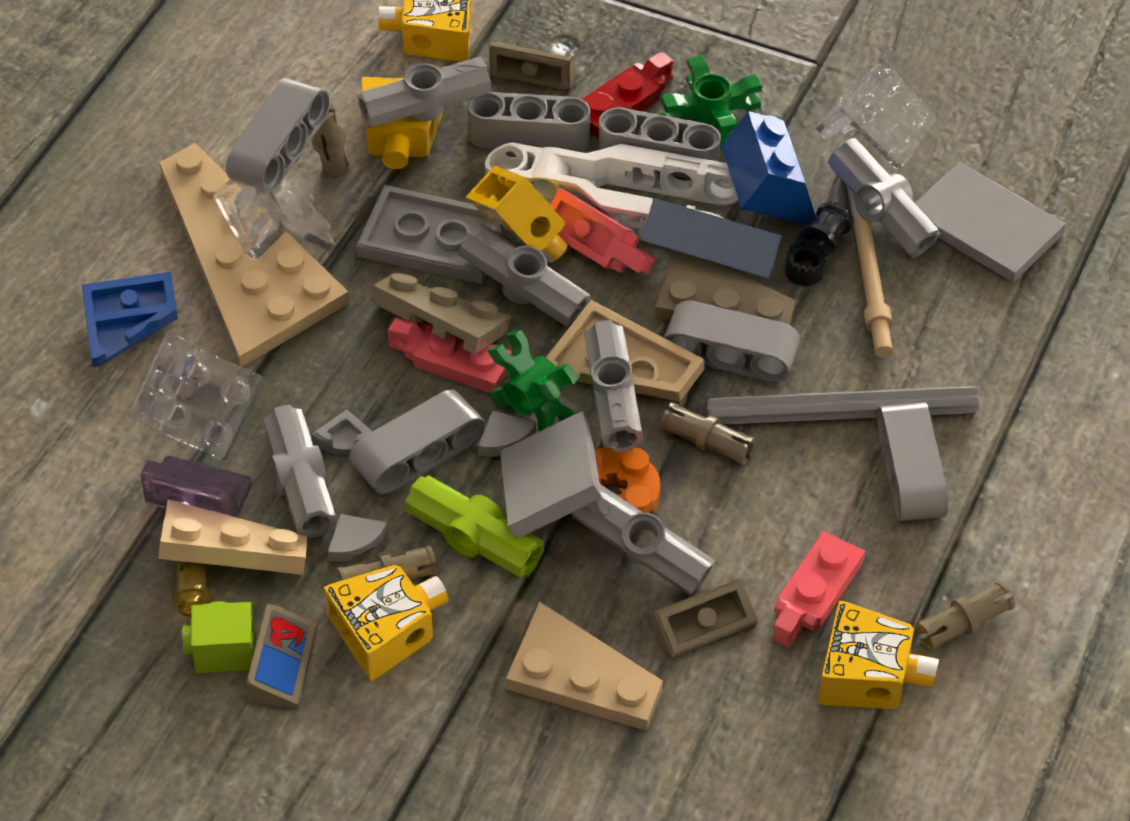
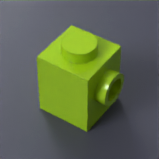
[182,601,255,674]

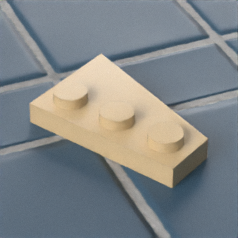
[546,300,705,402]
[158,499,307,575]
[506,602,663,731]

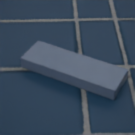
[641,198,782,278]

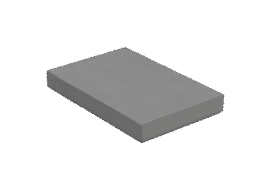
[915,161,1066,283]
[356,185,503,284]
[500,411,602,538]

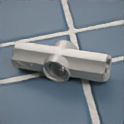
[357,57,491,128]
[827,138,941,258]
[459,224,590,327]
[584,320,643,453]
[263,404,336,538]
[572,484,715,597]

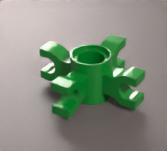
[661,55,763,150]
[488,330,579,432]

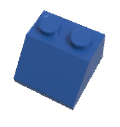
[722,111,816,225]

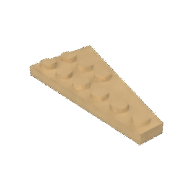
[160,143,349,368]

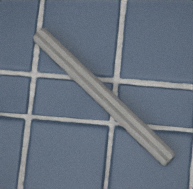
[706,386,980,425]

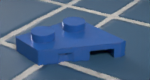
[81,272,178,367]

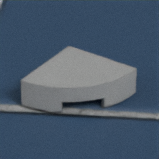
[312,410,372,455]
[478,411,536,457]
[328,514,387,562]

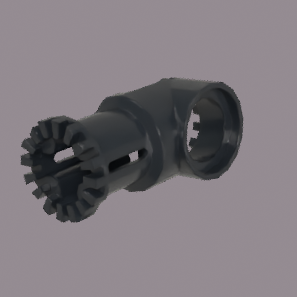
[785,201,854,286]

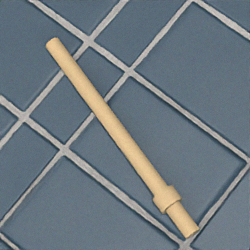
[846,185,893,358]

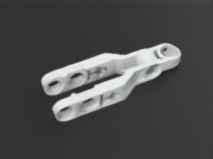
[485,142,738,239]

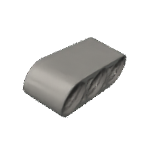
[226,78,330,192]
[467,92,590,152]
[599,108,721,180]
[664,300,801,382]
[349,389,486,495]
[877,402,948,521]

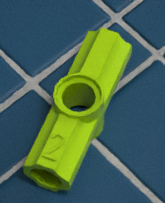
[405,475,544,578]

